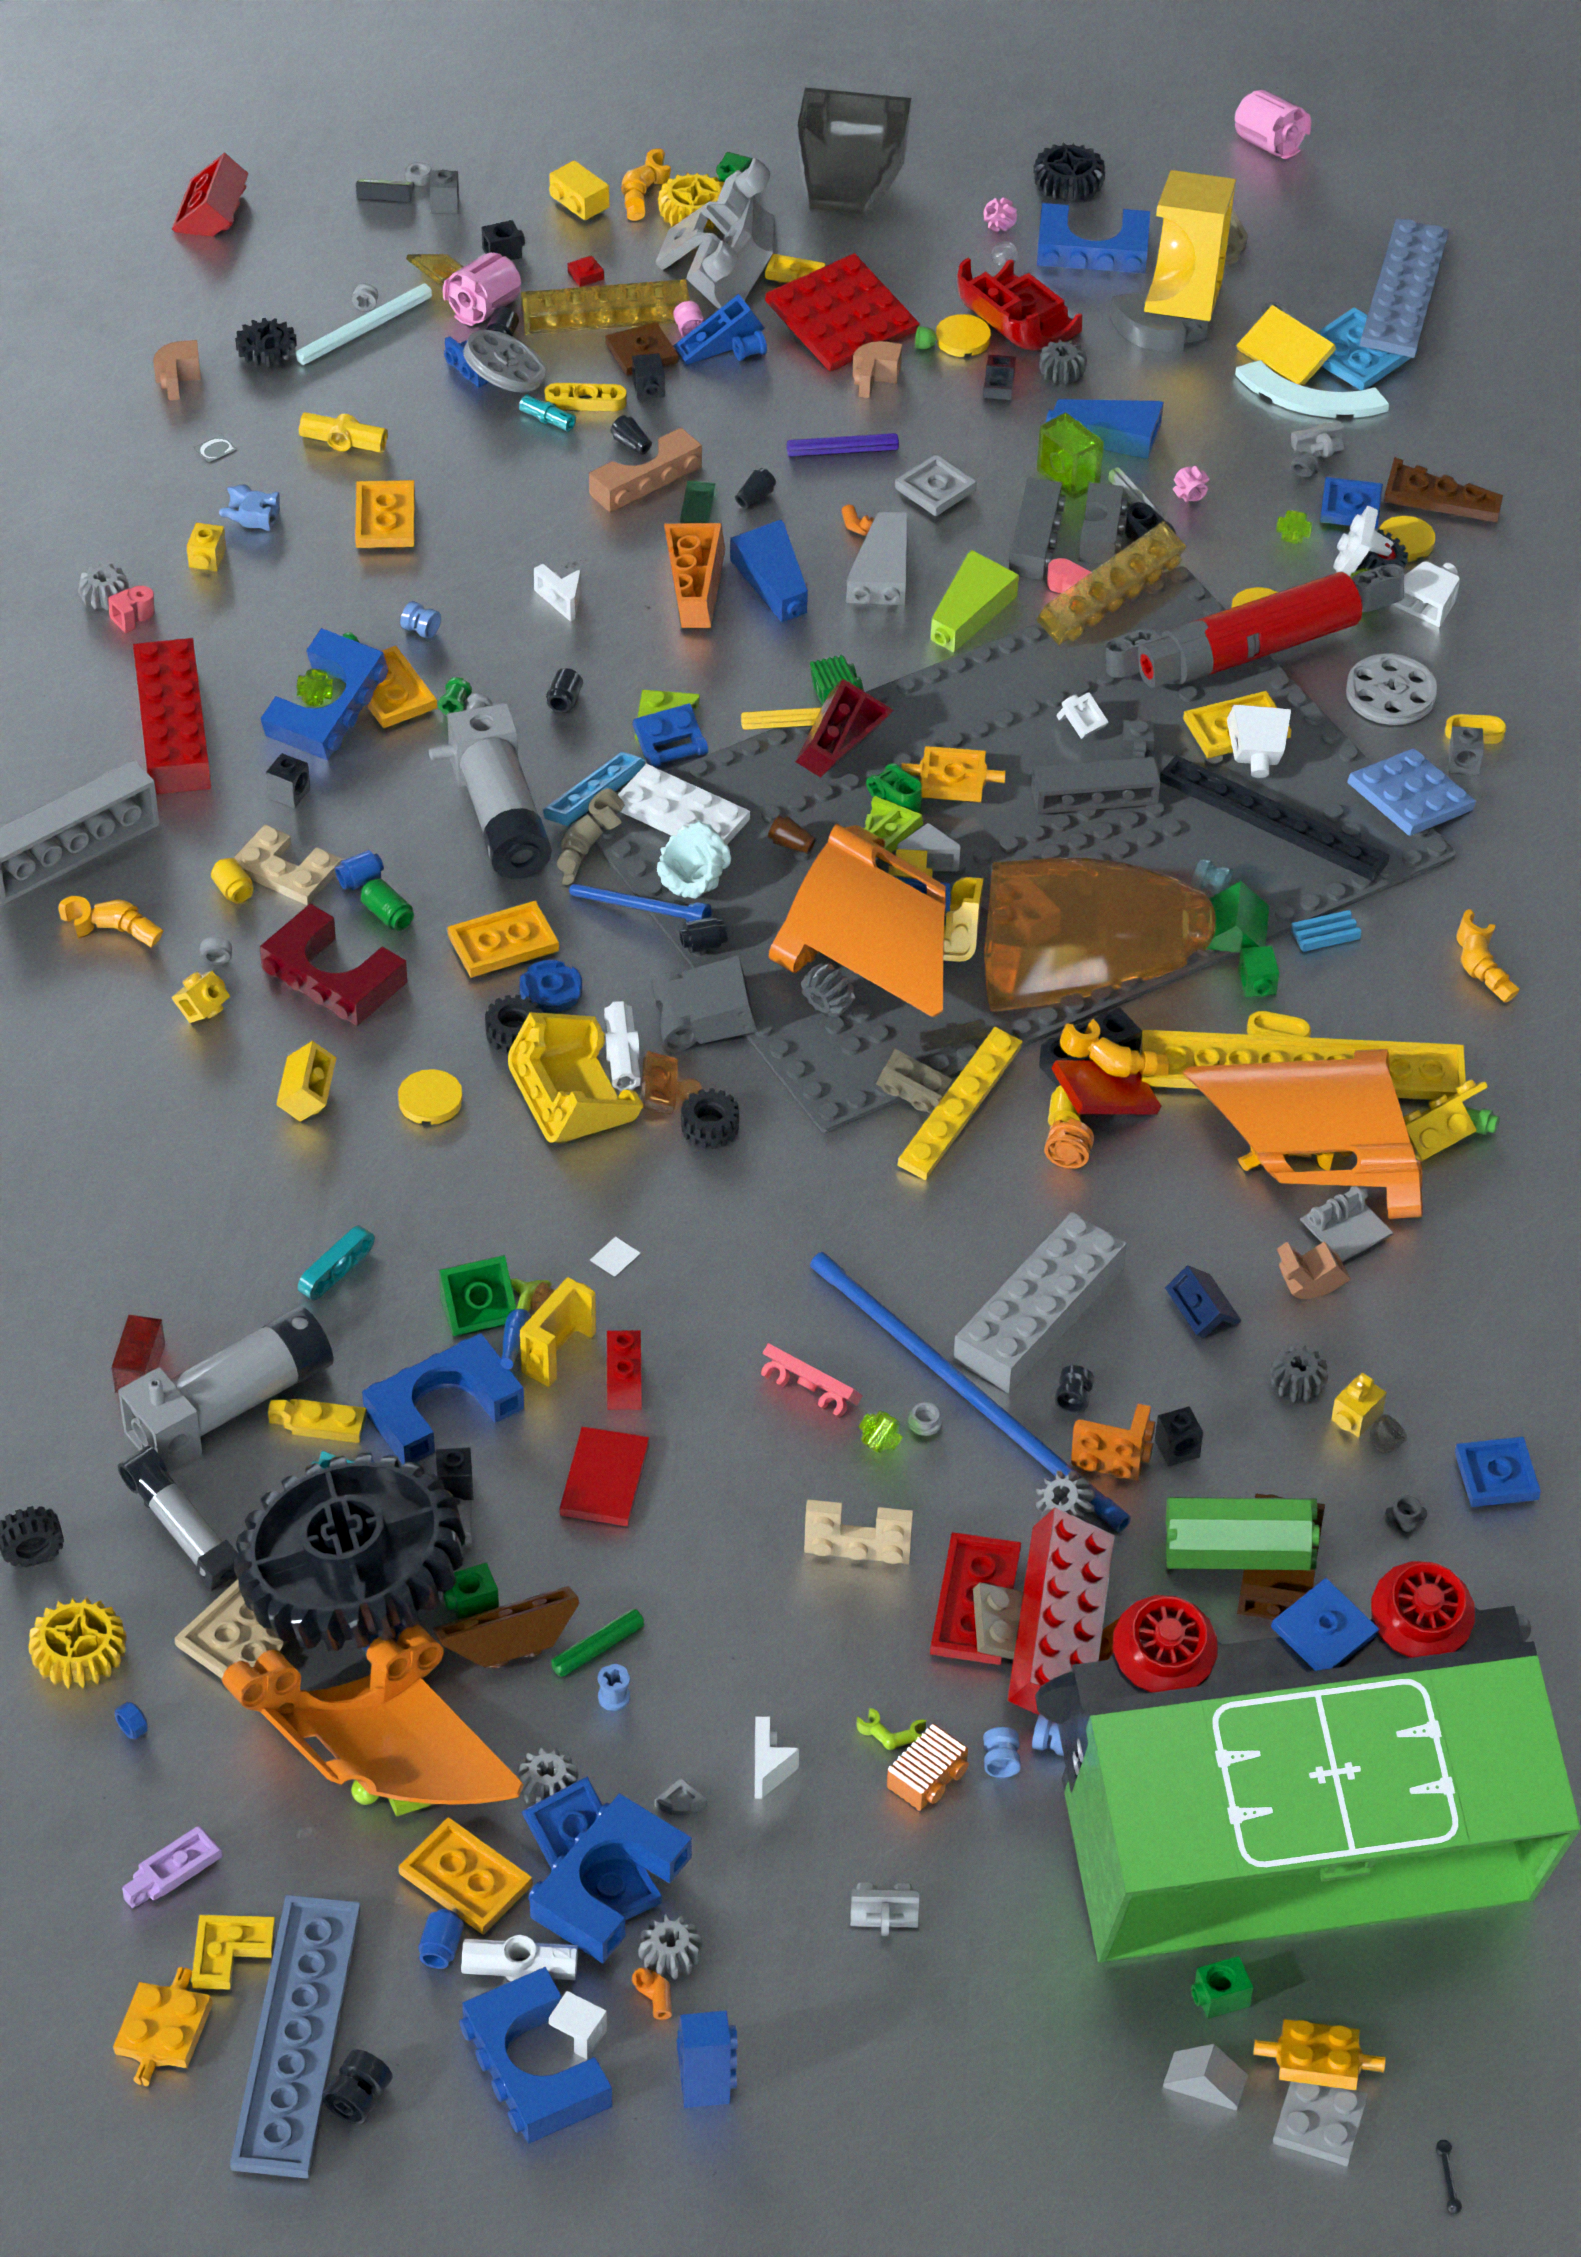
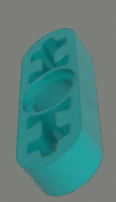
[298,1225,375,1301]

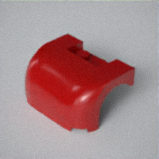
[957,258,1082,351]

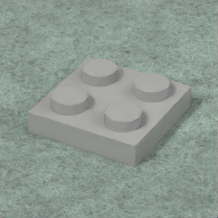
[895,454,977,516]
[1272,2081,1368,2167]

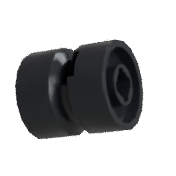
[322,2049,393,2124]

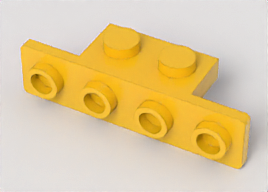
[1403,1079,1488,1161]

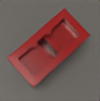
[607,1330,642,1410]

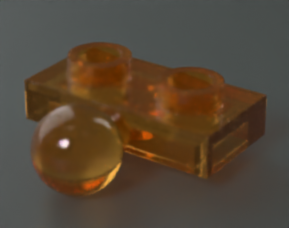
[641,1051,702,1115]

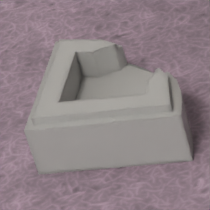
[655,1777,707,1815]

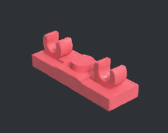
[761,1343,863,1418]

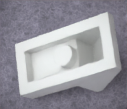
[534,564,581,621]
[755,1717,799,1799]

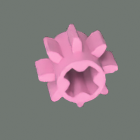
[984,197,1017,233]
[1173,466,1210,503]

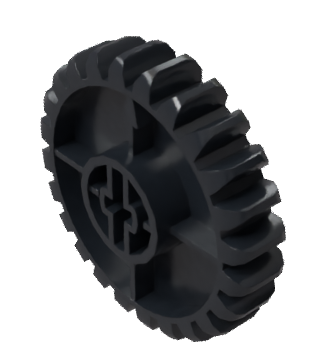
[234,1453,466,1651]

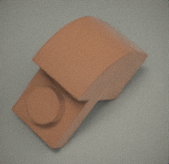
[153,340,201,400]
[852,341,902,398]
[1277,1241,1351,1299]

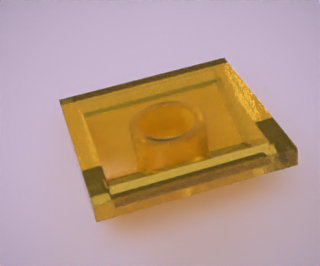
[406,254,464,287]

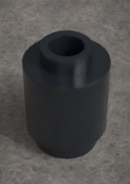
[486,307,519,345]
[546,668,583,713]
[679,916,728,953]

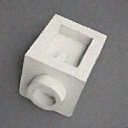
[1056,692,1108,739]

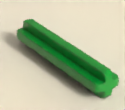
[551,1609,644,1677]

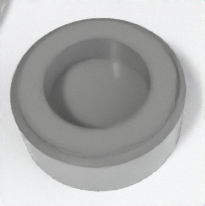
[405,162,432,186]
[200,937,232,965]

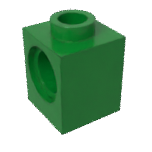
[1238,946,1280,997]
[442,1562,499,1619]
[1191,1956,1253,2019]

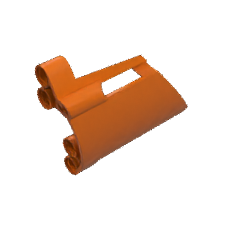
[769,824,946,1017]
[1182,1049,1423,1219]
[222,1624,524,1805]

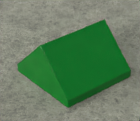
[1202,881,1270,953]
[438,1255,516,1336]

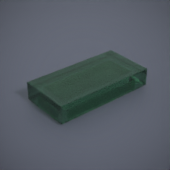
[680,481,716,523]

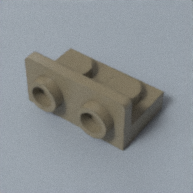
[876,1049,952,1114]

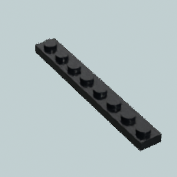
[1160,755,1390,881]

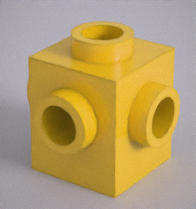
[171,971,231,1023]

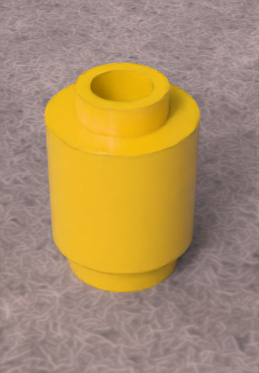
[211,858,254,904]
[1048,1085,1081,1127]

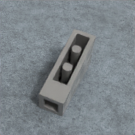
[846,512,907,605]

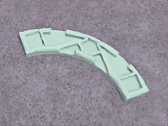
[1235,360,1389,418]

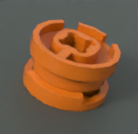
[1044,1119,1094,1169]

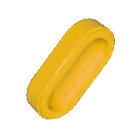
[1445,714,1506,744]
[1247,1011,1311,1037]

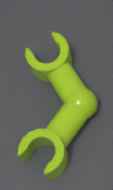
[856,1708,927,1750]

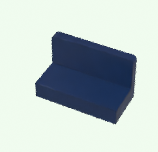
[1165,1265,1241,1338]

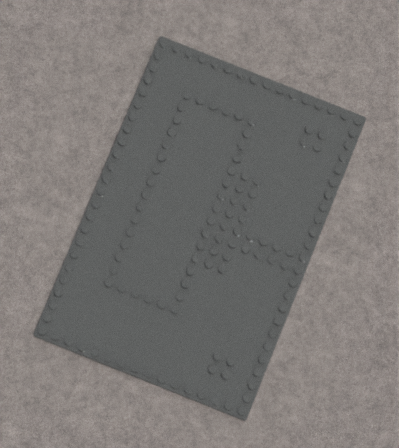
[576,566,1456,1133]

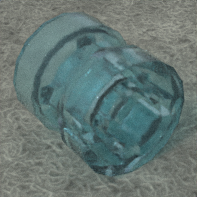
[1192,858,1233,895]

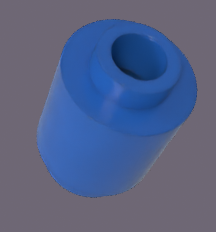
[335,850,384,890]
[418,1909,464,1969]

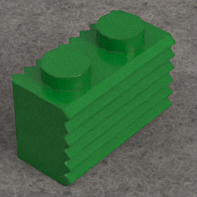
[810,654,864,706]

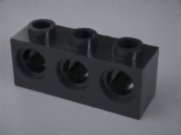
[1039,1007,1142,1086]

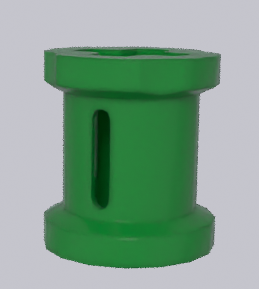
[438,677,472,715]

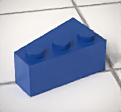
[676,2010,738,2108]

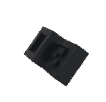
[983,355,1016,400]

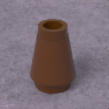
[768,815,816,855]

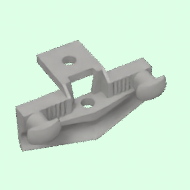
[655,158,774,309]

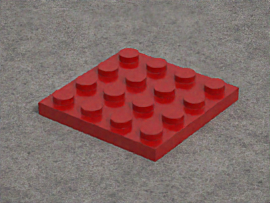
[765,253,920,372]

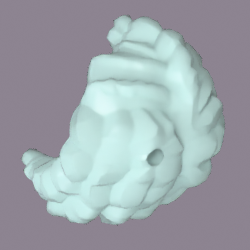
[657,821,731,899]

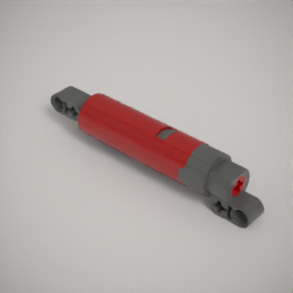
[1105,564,1404,688]

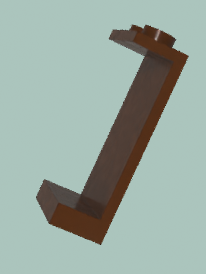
[1237,1493,1325,1620]

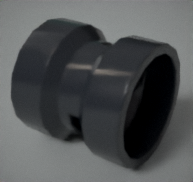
[1054,1365,1094,1413]

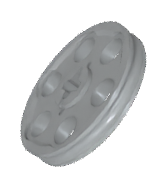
[463,330,546,393]
[1346,654,1437,725]

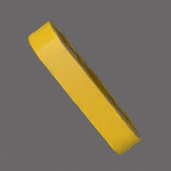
[545,383,627,412]

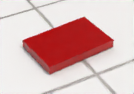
[1051,1060,1162,1115]
[559,1426,649,1527]

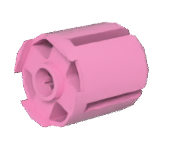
[1235,90,1312,159]
[442,252,521,326]

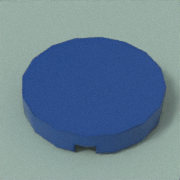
[520,960,582,1013]

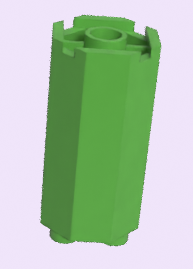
[1166,1497,1319,1570]

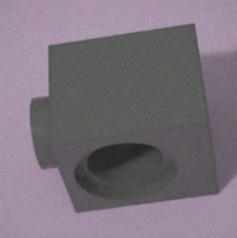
[430,170,459,214]
[1448,726,1484,775]

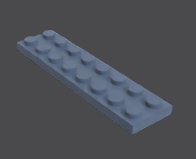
[1360,218,1449,358]
[230,1895,361,2179]

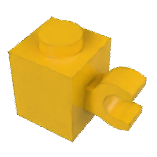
[1331,1373,1387,1437]

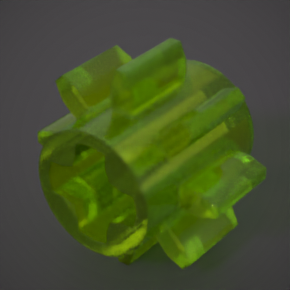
[1276,510,1312,544]
[296,669,334,706]
[858,1410,903,1453]

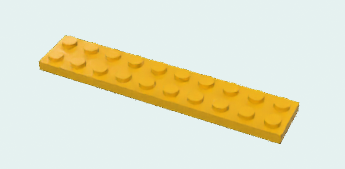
[1141,1030,1466,1101]

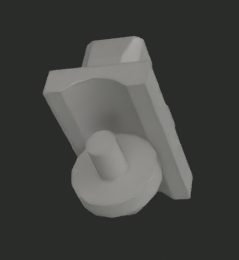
[1291,421,1344,458]
[851,1883,919,1936]

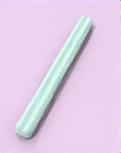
[295,283,432,365]

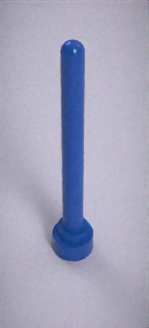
[569,884,712,922]

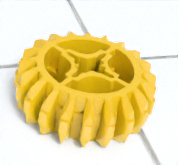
[658,172,725,230]
[28,1596,127,1689]

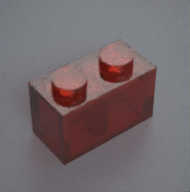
[111,1315,165,1393]

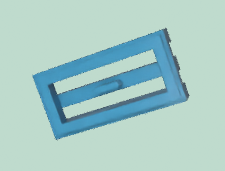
[1291,910,1362,952]

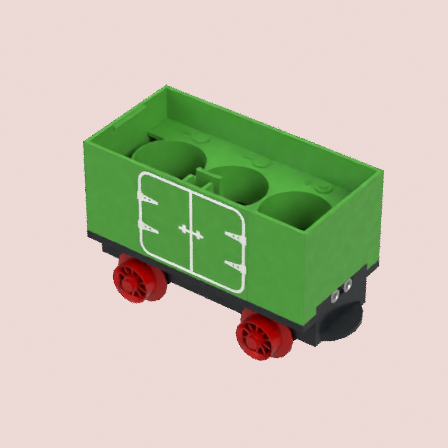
[1035,1561,1581,1963]

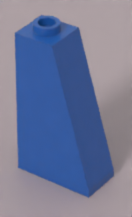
[1046,399,1164,459]
[730,520,808,622]

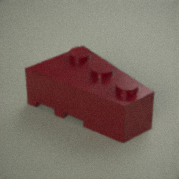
[795,679,894,778]

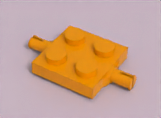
[901,746,1006,802]
[113,1967,213,2086]
[1253,2019,1386,2090]

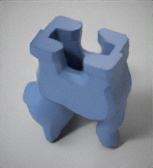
[219,485,280,531]

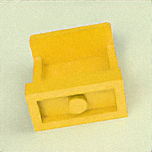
[520,1277,596,1387]

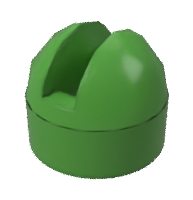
[915,326,937,349]

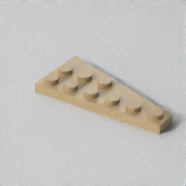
[174,1579,287,1679]

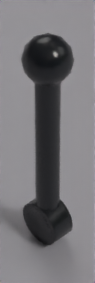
[1436,2140,1462,2214]

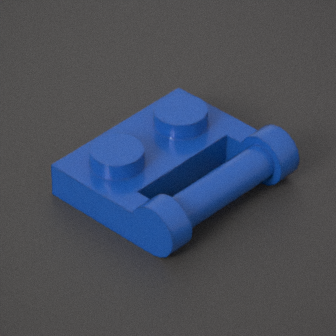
[632,703,708,768]

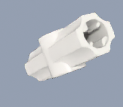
[604,1001,640,1092]
[461,1935,578,1981]

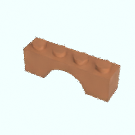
[589,427,702,513]

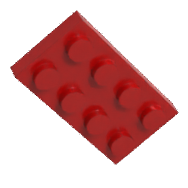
[930,1532,1021,1665]

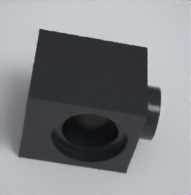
[481,220,525,260]
[632,353,665,399]
[266,753,310,808]
[1155,1406,1203,1466]
[436,1447,474,1500]

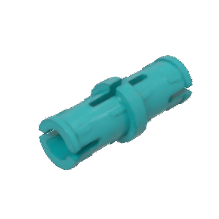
[519,394,576,432]

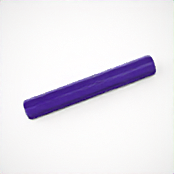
[786,433,899,457]

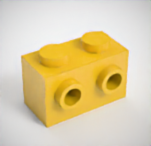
[549,160,610,220]
[276,1040,337,1122]

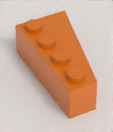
[664,523,726,628]

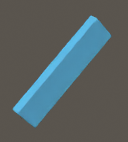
[543,751,646,826]

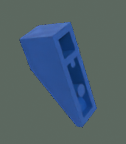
[673,294,765,365]

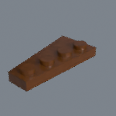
[1384,457,1503,522]

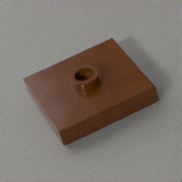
[605,322,678,376]

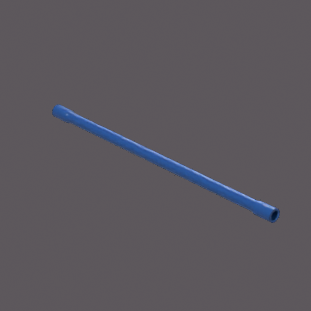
[810,1252,1131,1532]

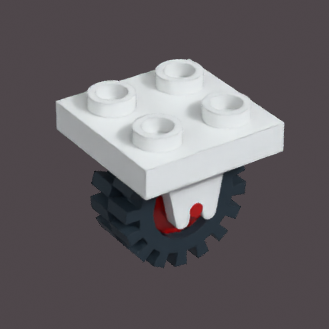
[1333,506,1408,577]

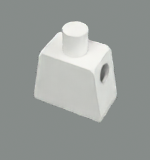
[1391,562,1460,627]
[1227,705,1291,778]

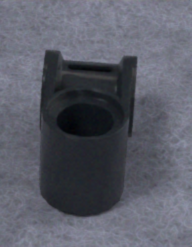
[1125,502,1177,556]

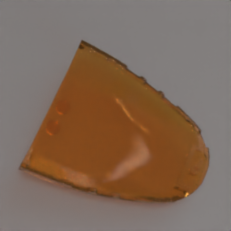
[984,858,1216,1012]

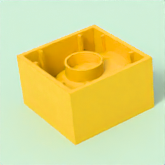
[1144,170,1236,321]

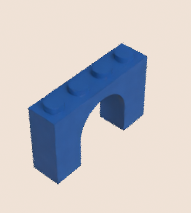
[1037,203,1150,274]
[260,628,388,761]
[362,1333,524,1465]
[528,1793,692,1963]
[459,1967,612,2144]

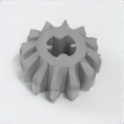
[78,564,129,611]
[1035,1470,1096,1522]
[517,1747,579,1804]
[638,1914,702,1981]

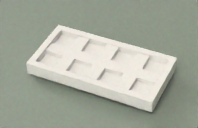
[618,764,750,845]

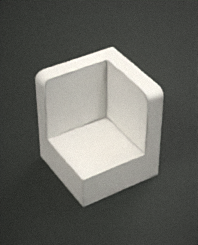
[549,1991,607,2060]

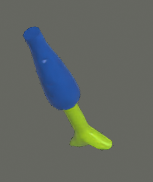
[500,1278,552,1369]

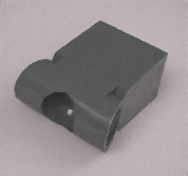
[652,955,757,1053]

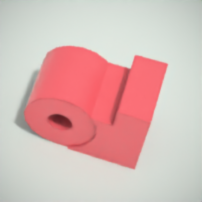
[1047,558,1092,606]
[108,586,155,633]

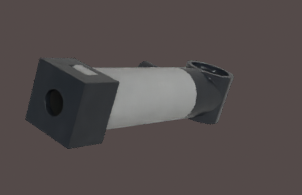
[118,1446,238,1591]

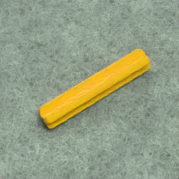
[741,707,822,730]

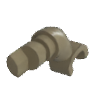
[557,788,625,885]

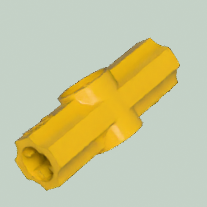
[299,412,388,453]

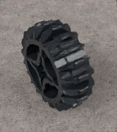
[1033,142,1106,202]

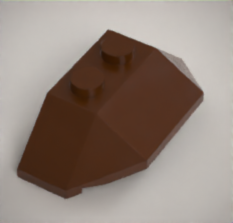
[433,1586,580,1668]

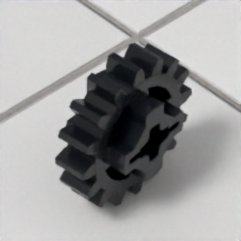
[235,318,297,367]

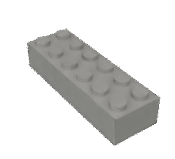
[0,760,160,906]
[953,1212,1127,1394]

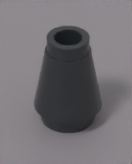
[610,415,652,455]
[735,468,776,509]

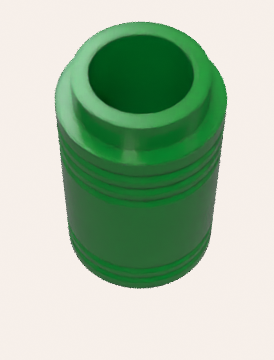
[361,879,414,931]

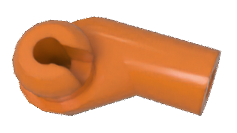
[841,504,874,536]
[632,1967,672,2020]

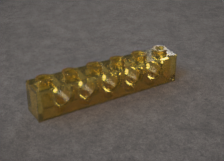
[521,279,690,335]
[1036,521,1187,646]

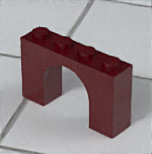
[260,903,408,1026]

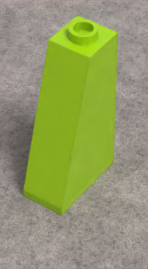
[931,550,1019,652]

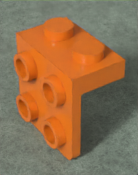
[1071,1404,1156,1481]

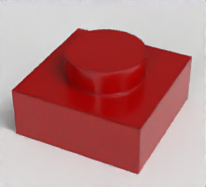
[567,255,604,287]

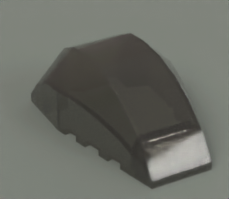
[797,87,912,217]

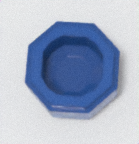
[114,1702,148,1739]

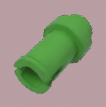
[1465,1106,1500,1135]

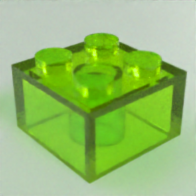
[1037,412,1104,500]

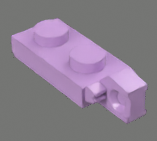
[122,1826,222,1909]

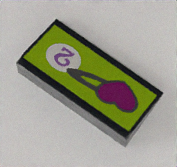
[356,179,414,202]

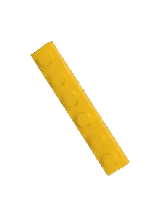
[897,1027,1023,1181]

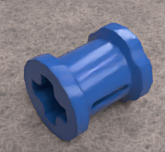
[732,330,767,361]

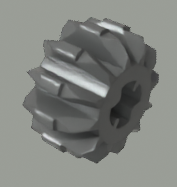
[1039,340,1087,385]
[800,963,855,1018]
[1270,1345,1328,1403]

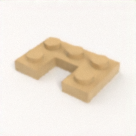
[234,824,342,905]
[804,1499,913,1564]

